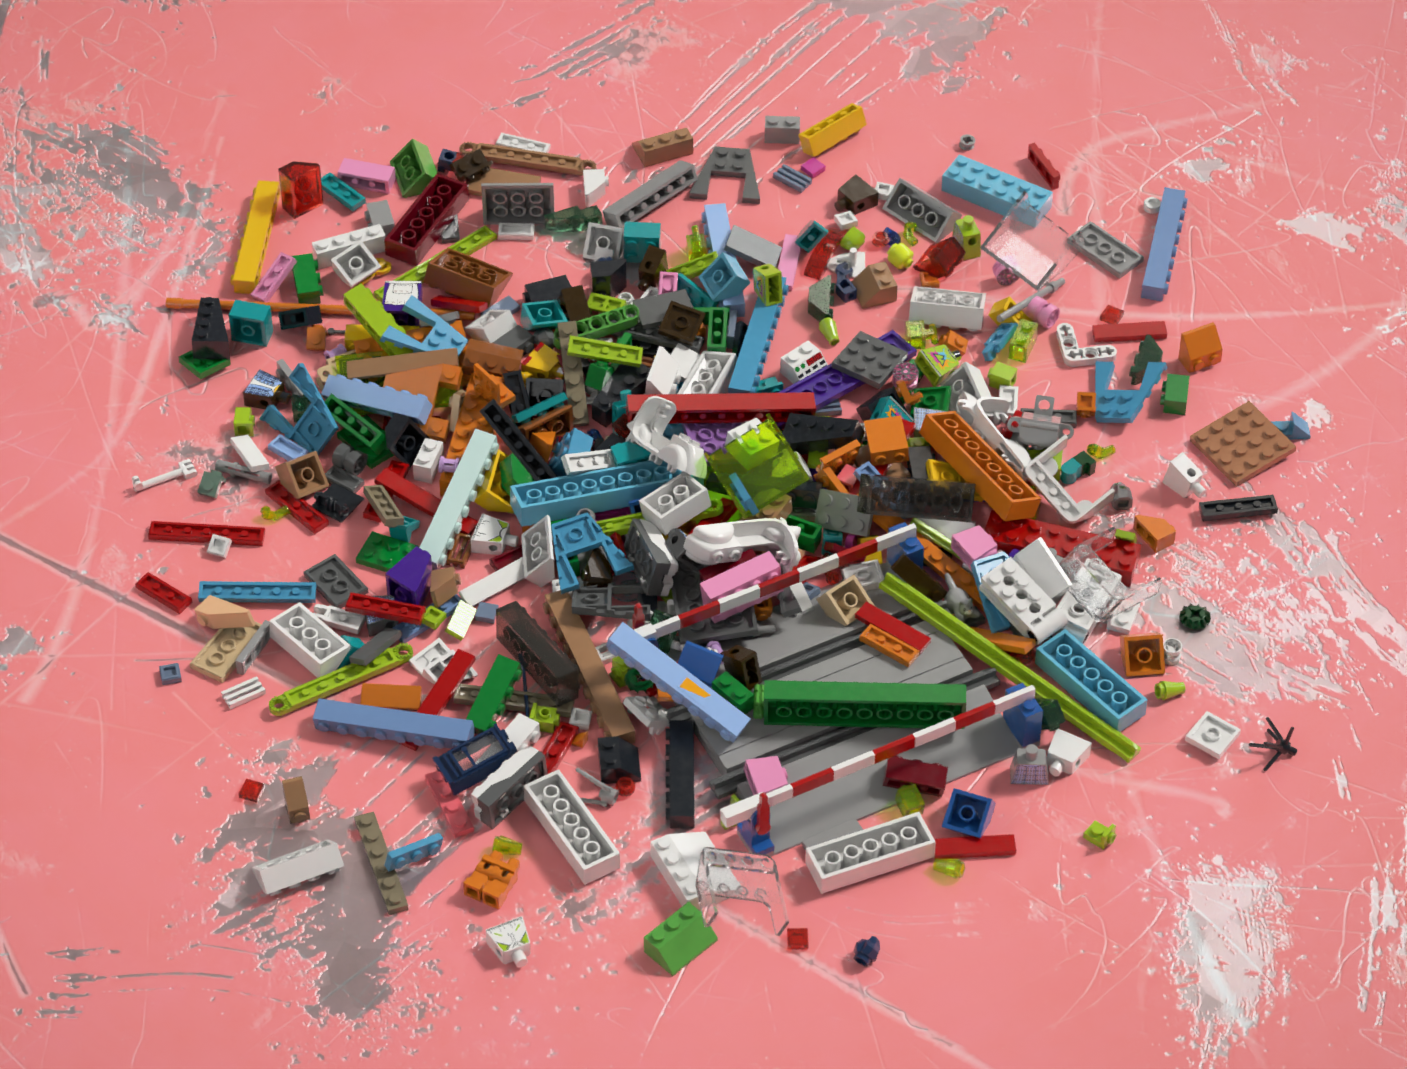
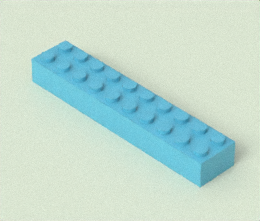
[510,460,704,527]

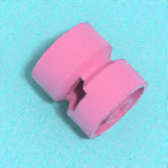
[1026,296,1060,329]

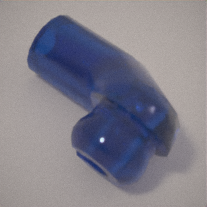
[883,227,901,247]

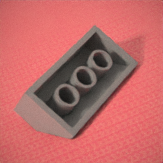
[882,178,962,243]

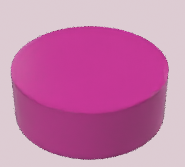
[845,534,857,549]

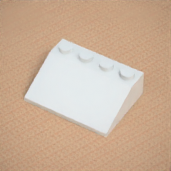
[909,286,986,332]
[650,832,743,910]

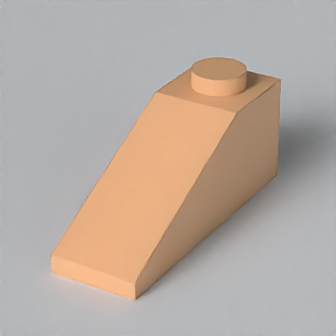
[194,595,256,629]

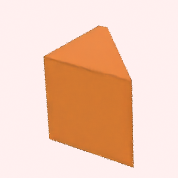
[572,731,588,748]

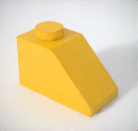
[988,296,1032,334]

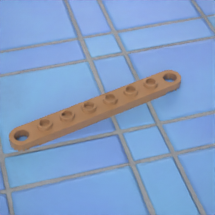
[459,141,597,176]

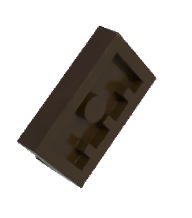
[449,149,493,183]

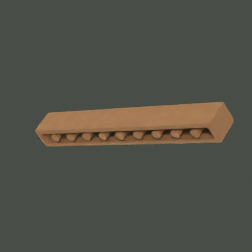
[543,590,635,744]

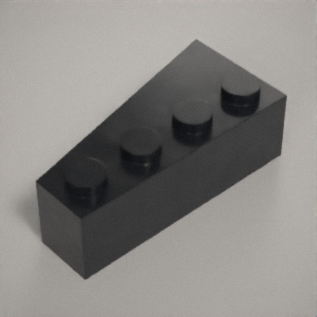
[192,297,230,360]
[592,363,650,427]
[779,413,865,455]

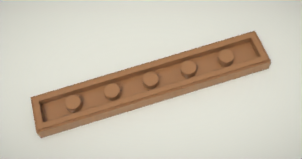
[347,348,459,380]

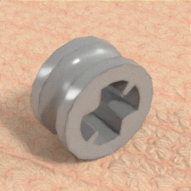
[959,134,976,151]

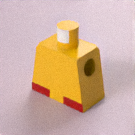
[521,342,565,379]

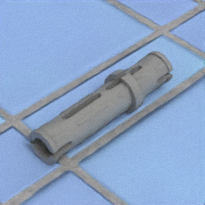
[215,459,272,484]

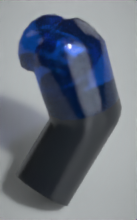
[586,429,604,451]

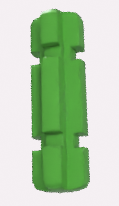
[753,684,764,719]

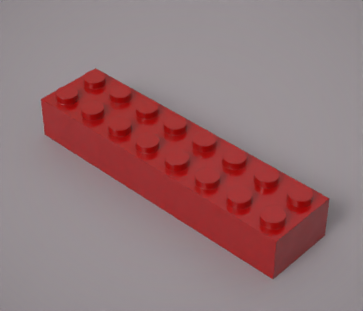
[984,510,1141,587]

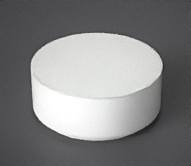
[1143,197,1161,214]

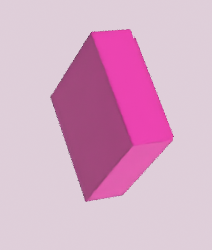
[801,157,826,178]

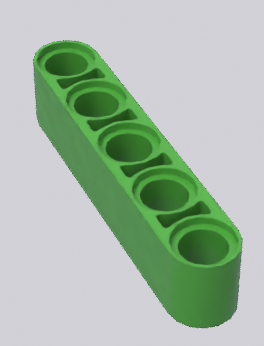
[553,304,639,349]

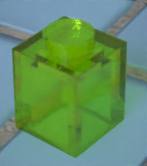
[895,784,925,817]

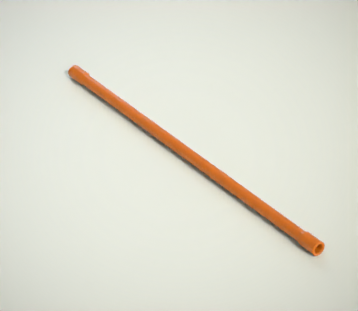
[165,297,475,320]

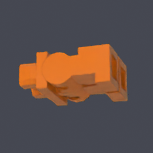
[463,850,520,910]

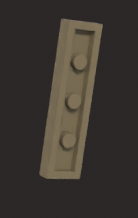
[363,485,404,528]

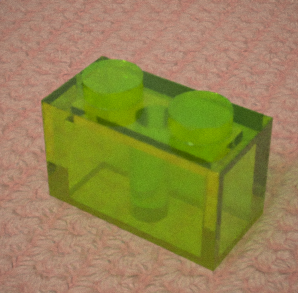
[1008,319,1039,363]

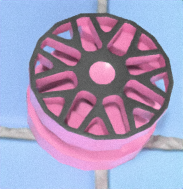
[992,257,1021,285]
[892,362,919,391]

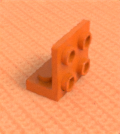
[473,363,516,408]

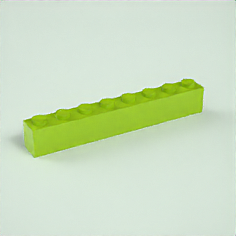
[343,283,450,405]

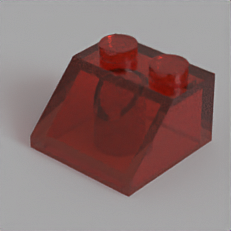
[913,236,966,279]

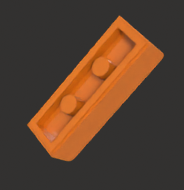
[361,683,422,710]

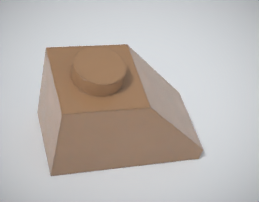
[430,566,461,608]
[282,776,310,824]

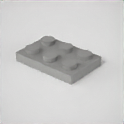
[814,489,876,537]

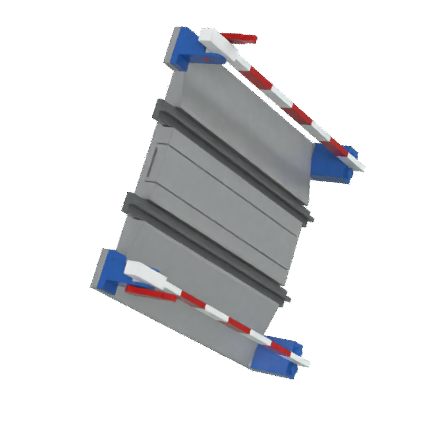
[614,522,1043,863]

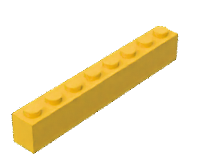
[231,180,281,294]

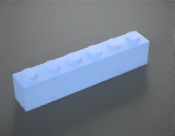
[321,374,433,425]

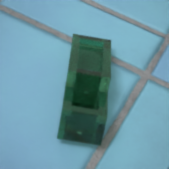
[544,205,602,232]

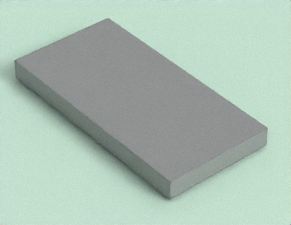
[1066,221,1144,279]

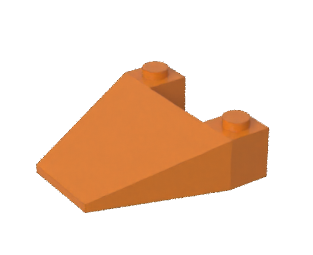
[383,363,463,444]

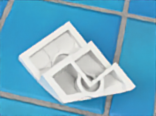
[408,638,478,684]

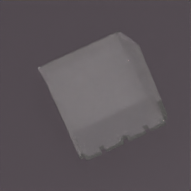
[980,190,1085,292]

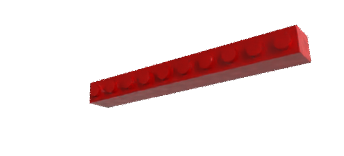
[626,392,816,424]

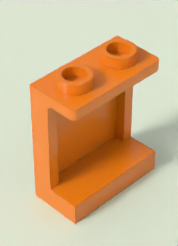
[864,415,909,466]

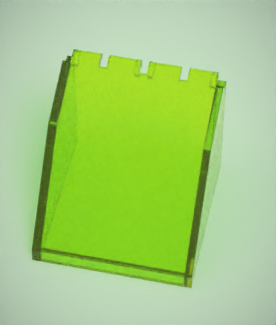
[704,413,810,520]

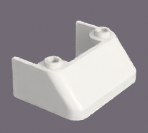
[1025,434,1115,524]

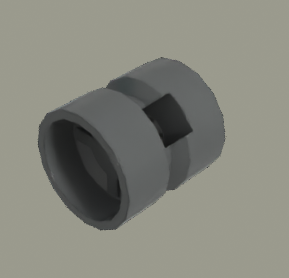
[332,443,368,476]

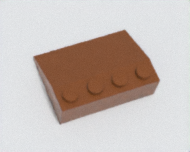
[423,248,513,308]

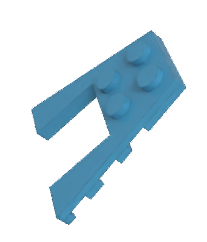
[380,295,469,357]
[1095,361,1168,423]
[259,363,339,455]
[551,513,634,594]
[970,551,1011,633]

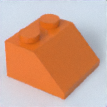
[1178,322,1223,373]
[1120,632,1165,677]

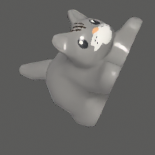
[944,573,980,622]

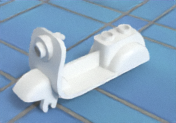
[956,391,1032,483]
[626,396,707,479]
[683,517,801,574]

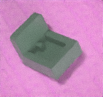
[197,470,226,499]

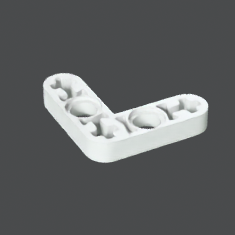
[1056,323,1117,367]

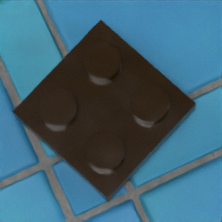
[658,300,705,346]

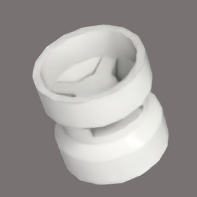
[1163,638,1183,665]

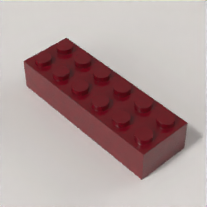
[384,173,469,266]

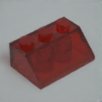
[278,161,324,219]

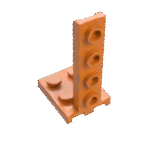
[813,439,861,494]

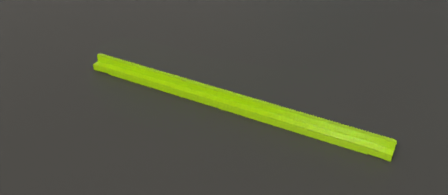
[878,572,1141,763]

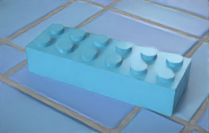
[941,154,1053,228]
[1035,629,1148,732]

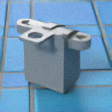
[1007,395,1074,450]

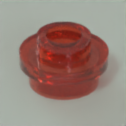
[872,231,889,247]
[615,777,636,796]

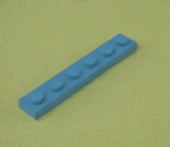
[198,581,317,603]

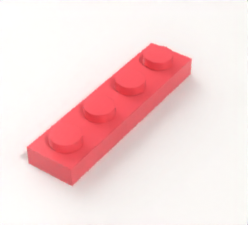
[425,771,474,838]

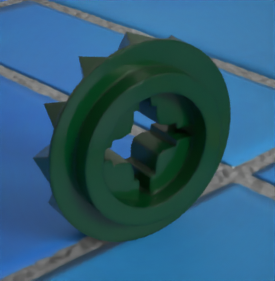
[1179,604,1211,630]
[625,667,654,693]

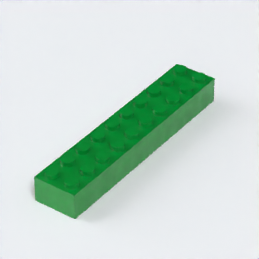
[764,680,966,729]

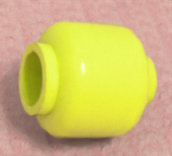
[887,243,914,270]

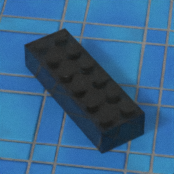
[857,473,976,522]
[496,601,580,707]

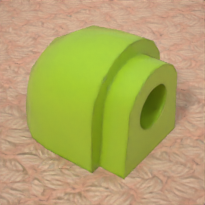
[840,226,866,250]

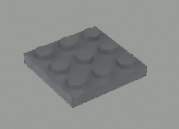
[832,331,908,389]

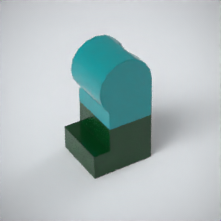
[1060,450,1096,484]

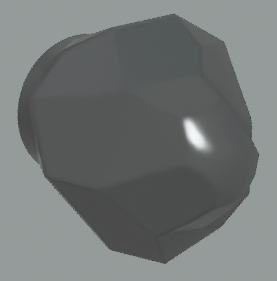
[533,328,559,349]

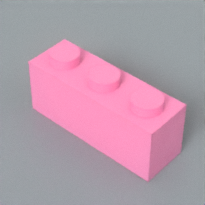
[338,158,396,194]

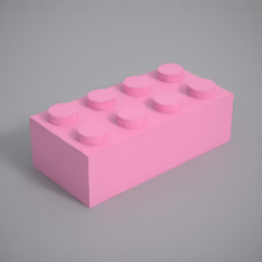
[700,551,784,624]

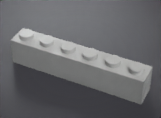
[602,160,698,228]

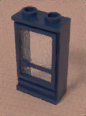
[432,723,518,796]

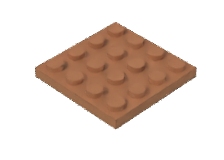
[1190,401,1296,487]

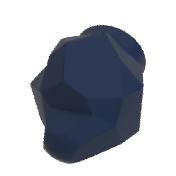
[853,936,880,966]

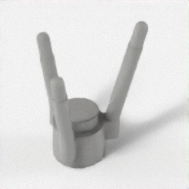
[576,768,619,807]

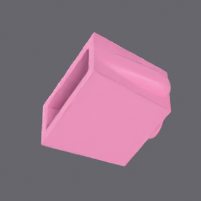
[951,525,997,571]
[743,756,788,795]

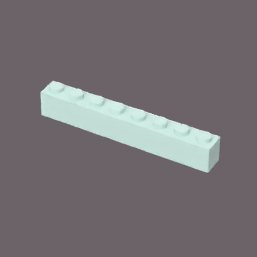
[419,429,499,570]

